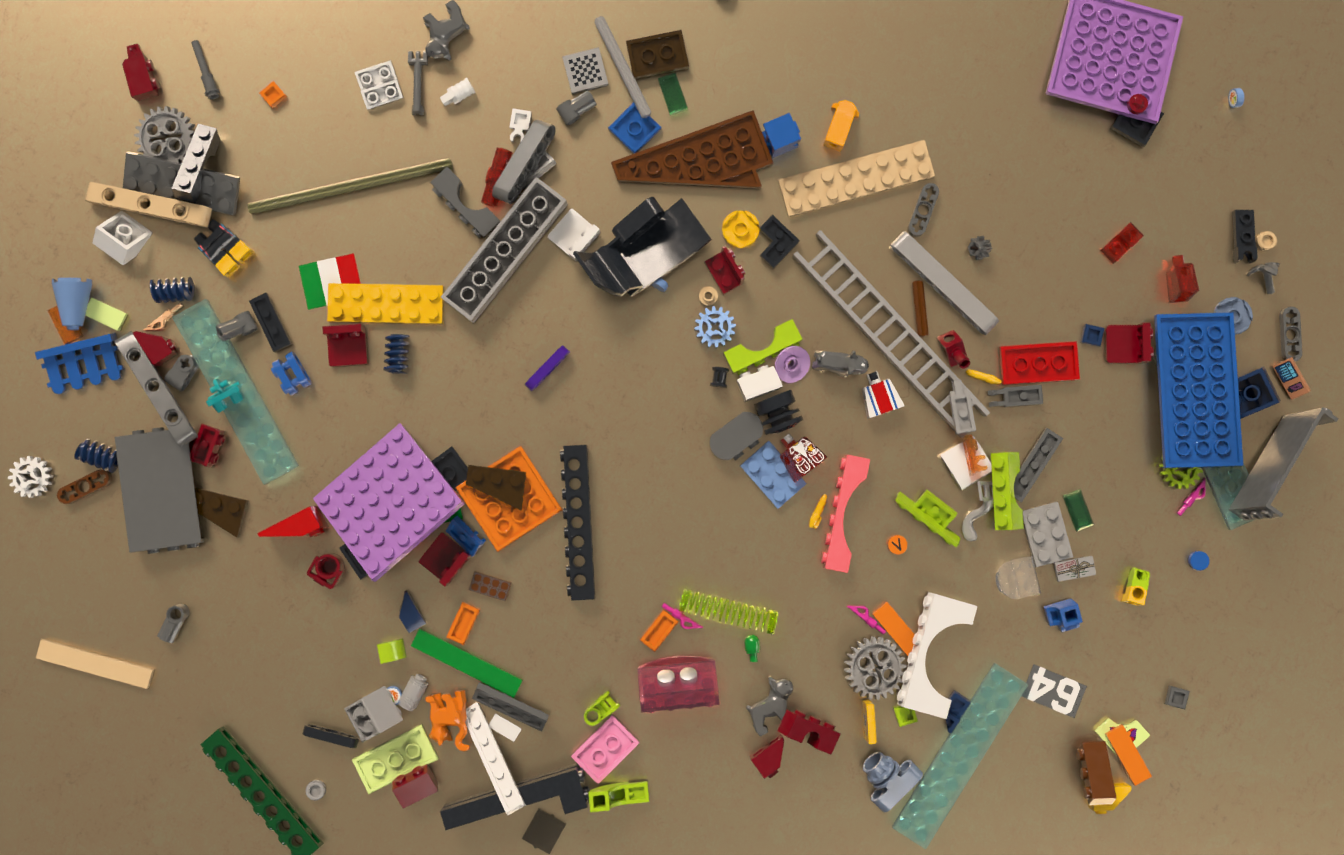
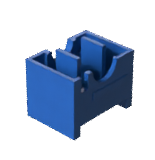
[762,112,801,159]

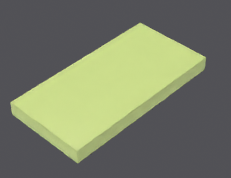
[352,724,439,794]

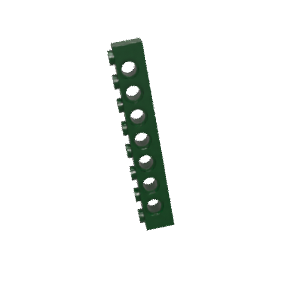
[200,726,324,855]

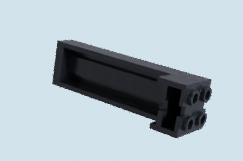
[440,763,590,831]

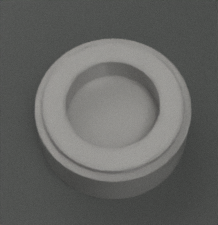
[306,780,326,801]

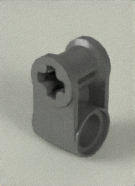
[164,355,200,392]

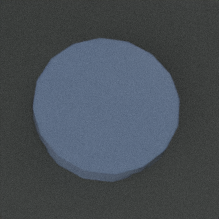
[1213,297,1253,335]

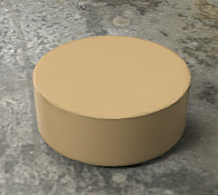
[1255,231,1277,251]

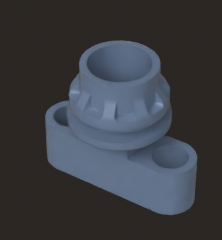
[863,752,923,812]

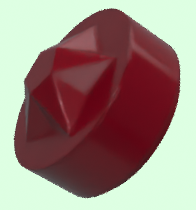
[1127,94,1148,115]

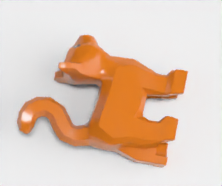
[425,690,470,752]

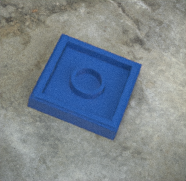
[608,102,662,154]

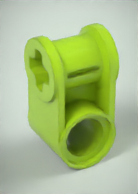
[584,691,620,726]

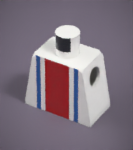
[862,371,904,419]

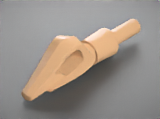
[143,303,183,331]

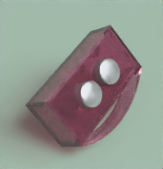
[637,656,720,713]

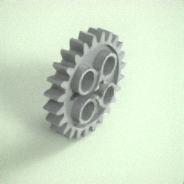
[134,106,195,164]
[844,636,907,700]

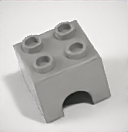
[344,686,403,743]

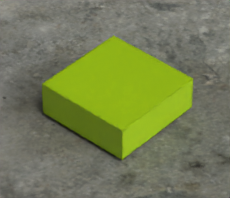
[893,706,918,727]

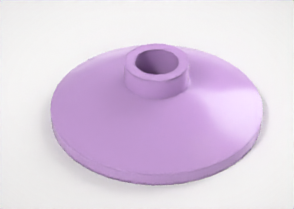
[775,346,810,383]

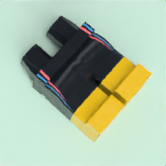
[194,219,254,278]

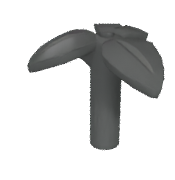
[1247,262,1280,294]

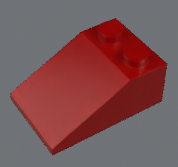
[257,506,329,538]

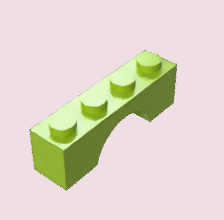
[723,319,803,375]
[991,452,1024,530]

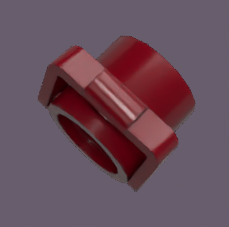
[307,553,345,589]

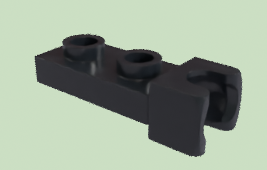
[1232,210,1258,263]

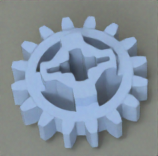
[694,306,736,348]

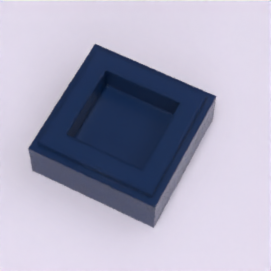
[1080,324,1105,347]

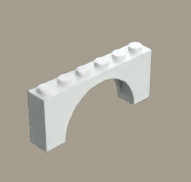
[897,592,977,719]

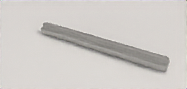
[594,16,651,118]

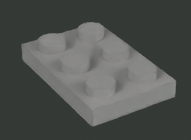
[1023,502,1073,567]

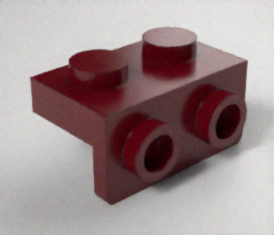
[190,424,226,467]

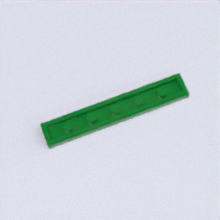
[411,628,523,698]

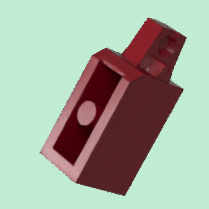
[122,43,160,102]

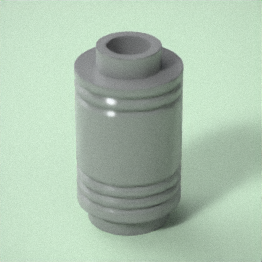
[399,674,428,711]

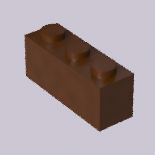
[1077,741,1117,805]

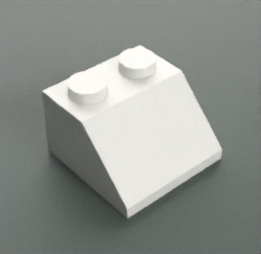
[92,211,152,265]
[737,365,783,402]

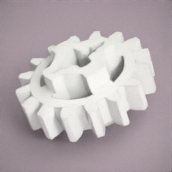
[8,456,53,498]

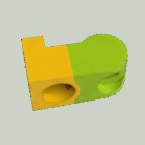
[1121,567,1150,606]

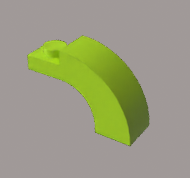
[588,781,649,812]

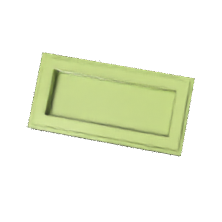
[85,297,128,331]

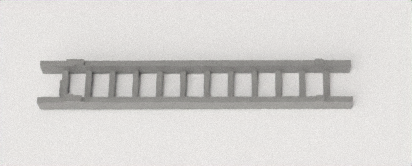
[792,230,990,438]

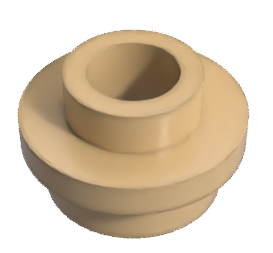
[699,287,718,306]

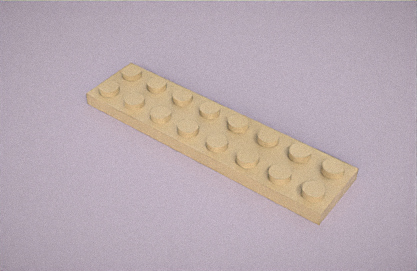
[778,140,935,217]

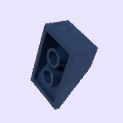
[1238,366,1281,419]

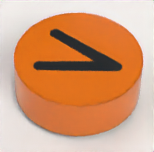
[887,535,907,554]

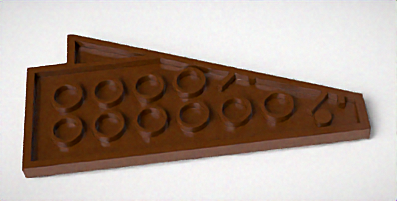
[611,110,773,188]

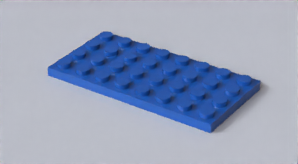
[1154,312,1244,468]

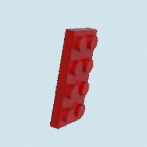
[999,341,1080,385]

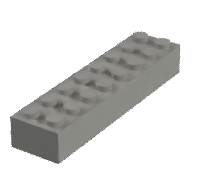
[441,177,568,323]

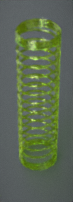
[679,588,778,635]

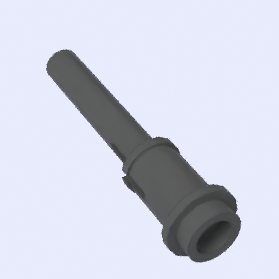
[191,40,220,100]

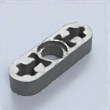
[908,183,939,237]
[1279,307,1302,362]

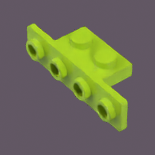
[895,490,961,547]

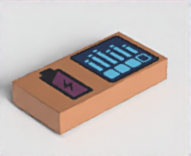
[1273,357,1311,400]

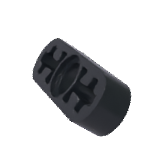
[302,724,359,748]

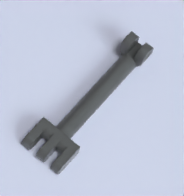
[408,51,428,115]

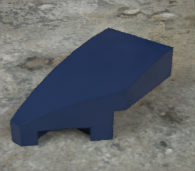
[399,590,426,633]
[946,690,971,734]

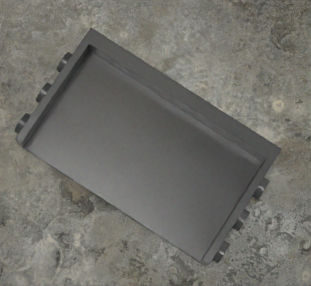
[1229,407,1338,521]
[115,427,204,554]

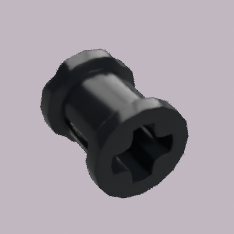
[710,367,729,388]

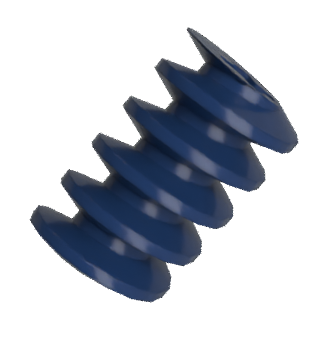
[150,277,194,303]
[383,334,410,374]
[74,438,118,473]

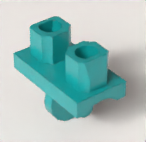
[206,378,244,413]

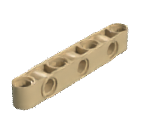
[85,182,212,228]

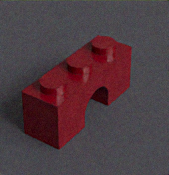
[777,709,841,755]

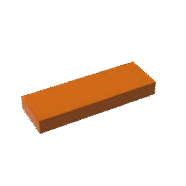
[872,601,915,656]
[1105,724,1152,786]

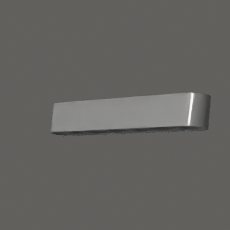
[890,231,999,336]

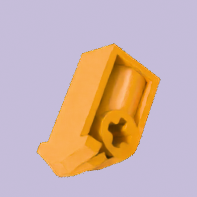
[823,100,860,152]

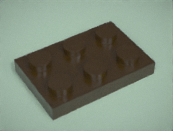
[626,30,689,79]

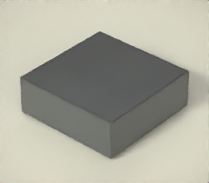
[1164,685,1190,710]

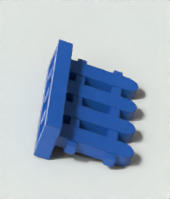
[35,333,124,394]

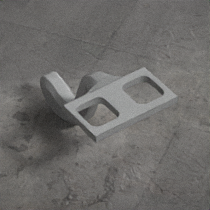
[962,481,993,541]

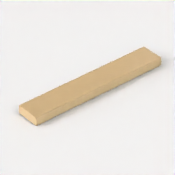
[36,639,154,689]

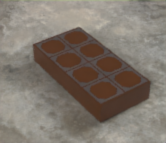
[469,571,512,601]

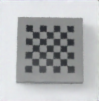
[562,47,608,94]

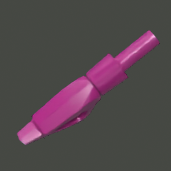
[1177,477,1206,516]
[662,603,703,629]
[847,605,886,635]

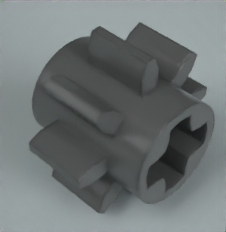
[968,236,992,260]

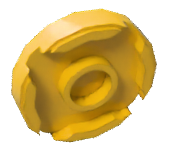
[722,210,759,249]

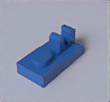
[446,516,486,557]

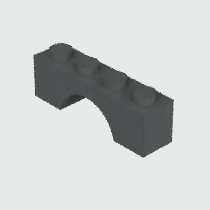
[430,167,501,240]

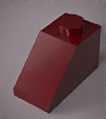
[133,331,178,367]
[750,734,784,779]

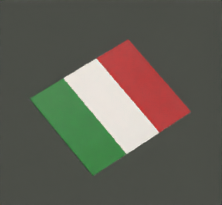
[299,253,361,310]

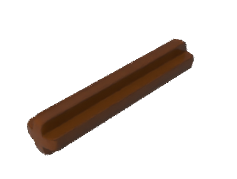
[912,280,929,337]

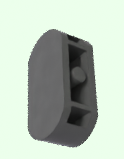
[709,412,763,460]

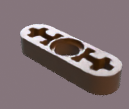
[57,469,112,504]

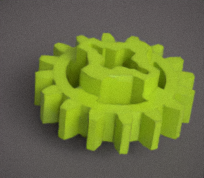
[1159,457,1203,489]

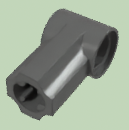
[556,90,597,125]
[215,311,258,342]
[157,603,190,643]

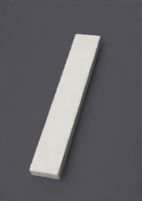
[466,703,526,815]

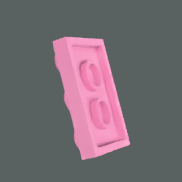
[571,714,640,784]

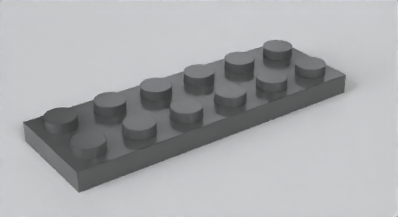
[123,152,240,215]

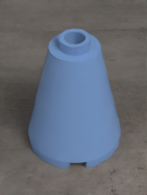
[51,278,92,330]

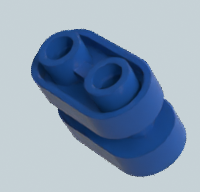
[271,351,312,396]

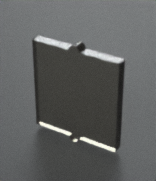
[522,808,566,854]

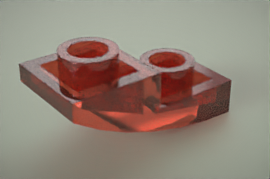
[1100,222,1144,264]

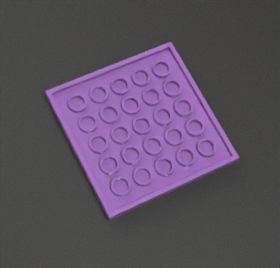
[1046,0,1183,124]
[313,423,465,582]

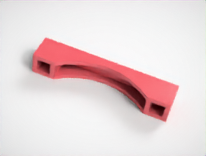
[821,455,870,573]

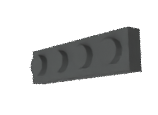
[1014,428,1063,503]
[472,682,549,732]

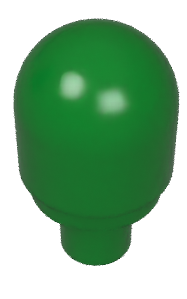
[744,635,761,662]

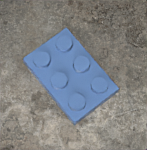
[740,441,807,509]

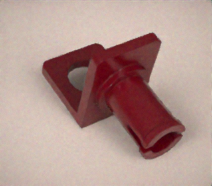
[937,330,971,369]

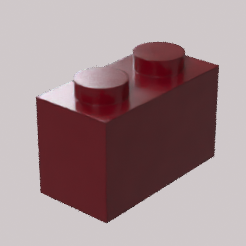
[392,764,438,809]

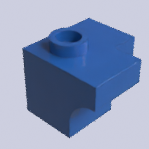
[1044,598,1083,632]

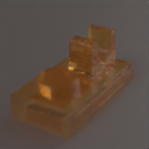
[962,434,988,476]

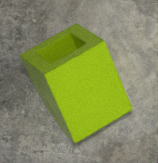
[377,638,407,664]

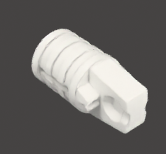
[440,78,476,106]

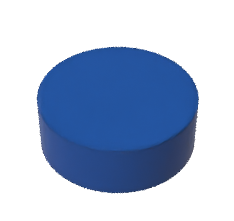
[1188,551,1210,571]

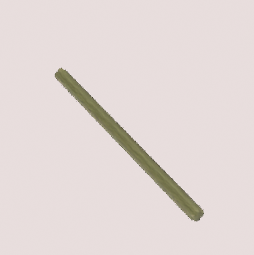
[247,158,453,214]

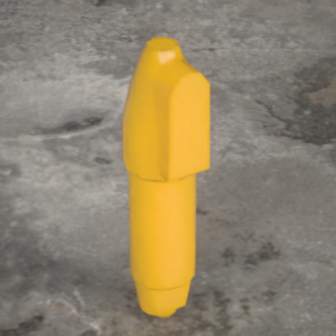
[966,369,1001,384]
[809,494,827,529]

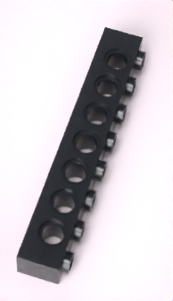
[560,445,595,601]

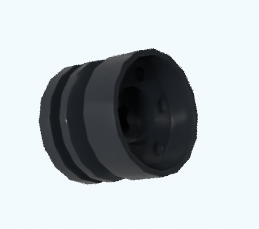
[754,390,803,435]

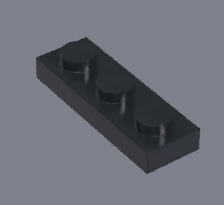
[249,293,292,353]

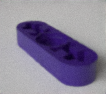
[525,345,570,392]

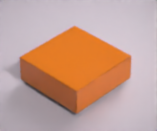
[259,81,287,109]

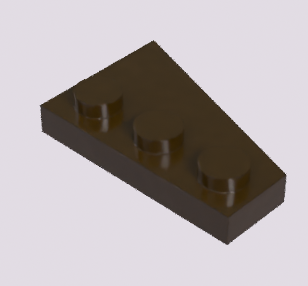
[466,465,526,510]
[195,488,248,538]

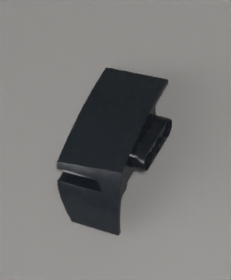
[573,197,712,296]

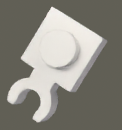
[510,109,532,143]

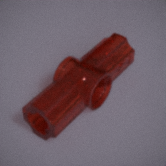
[481,147,513,207]

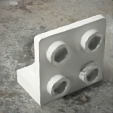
[548,209,600,261]

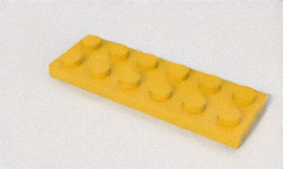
[327,283,444,324]

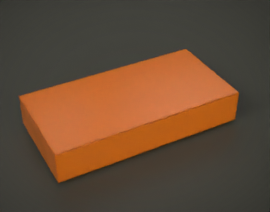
[446,602,480,645]
[640,610,679,652]

